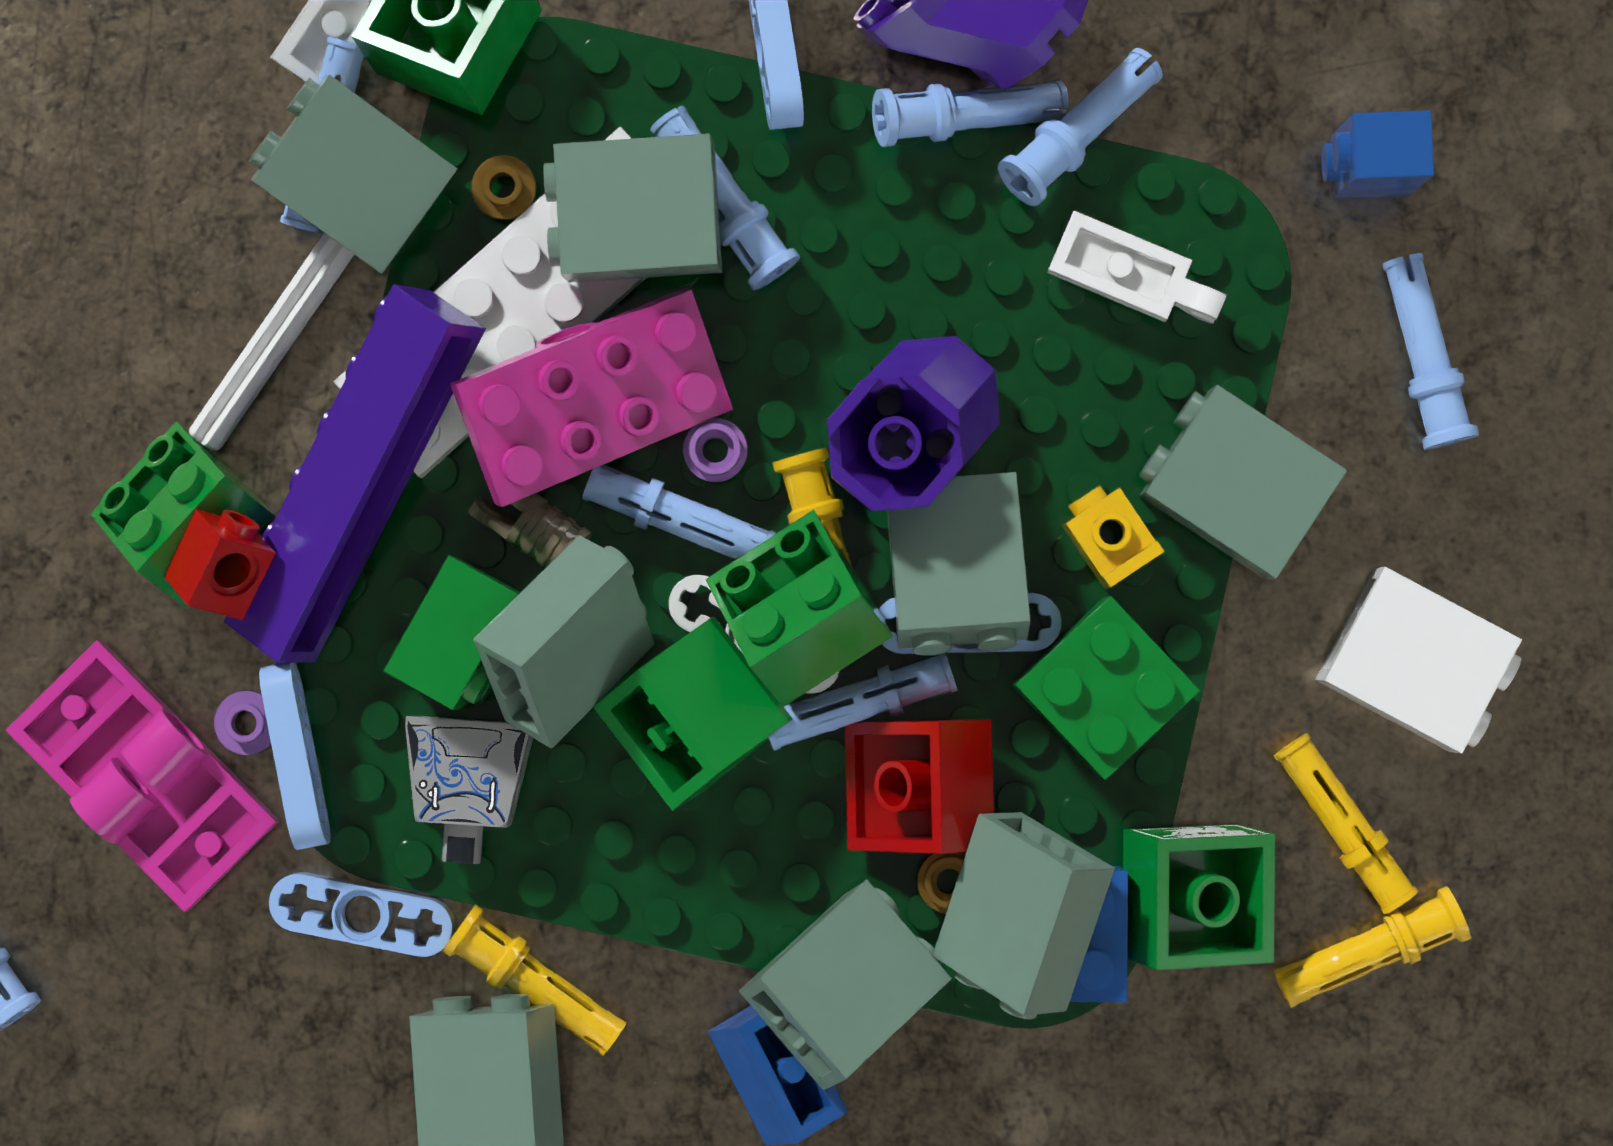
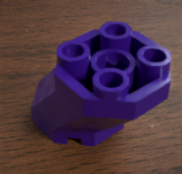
[854,0,1088,90]
[827,336,1000,512]

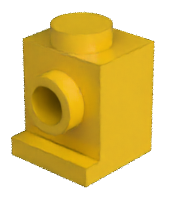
[1062,485,1165,589]

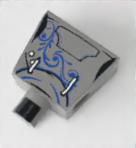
[405,716,533,864]

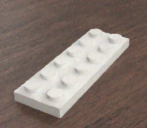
[333,126,646,478]

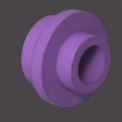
[683,418,747,482]
[214,691,271,755]

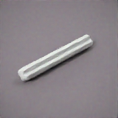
[189,233,354,451]

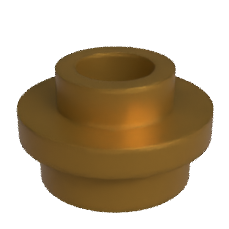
[472,155,536,220]
[917,852,966,914]

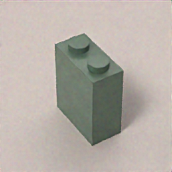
[249,75,457,274]
[544,133,722,283]
[1139,385,1348,581]
[887,472,1030,655]
[473,535,655,749]
[932,812,1115,1019]
[739,880,952,1091]
[409,994,564,1146]

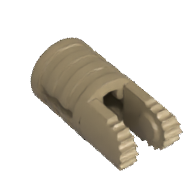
[468,493,592,568]

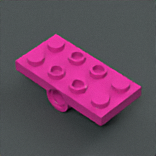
[450,288,733,507]
[6,640,280,913]

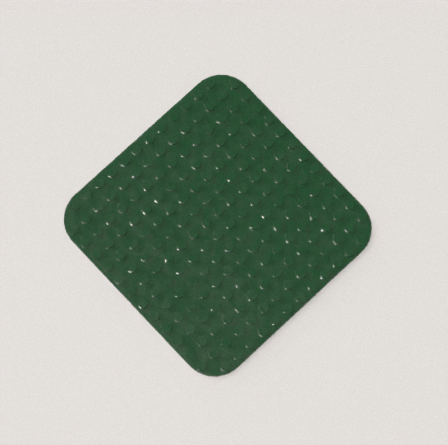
[297,17,1292,1029]

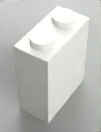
[1315,567,1522,753]

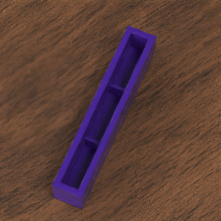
[224,284,486,663]

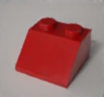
[845,720,994,854]

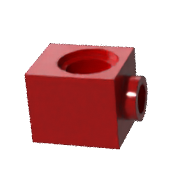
[164,509,276,620]

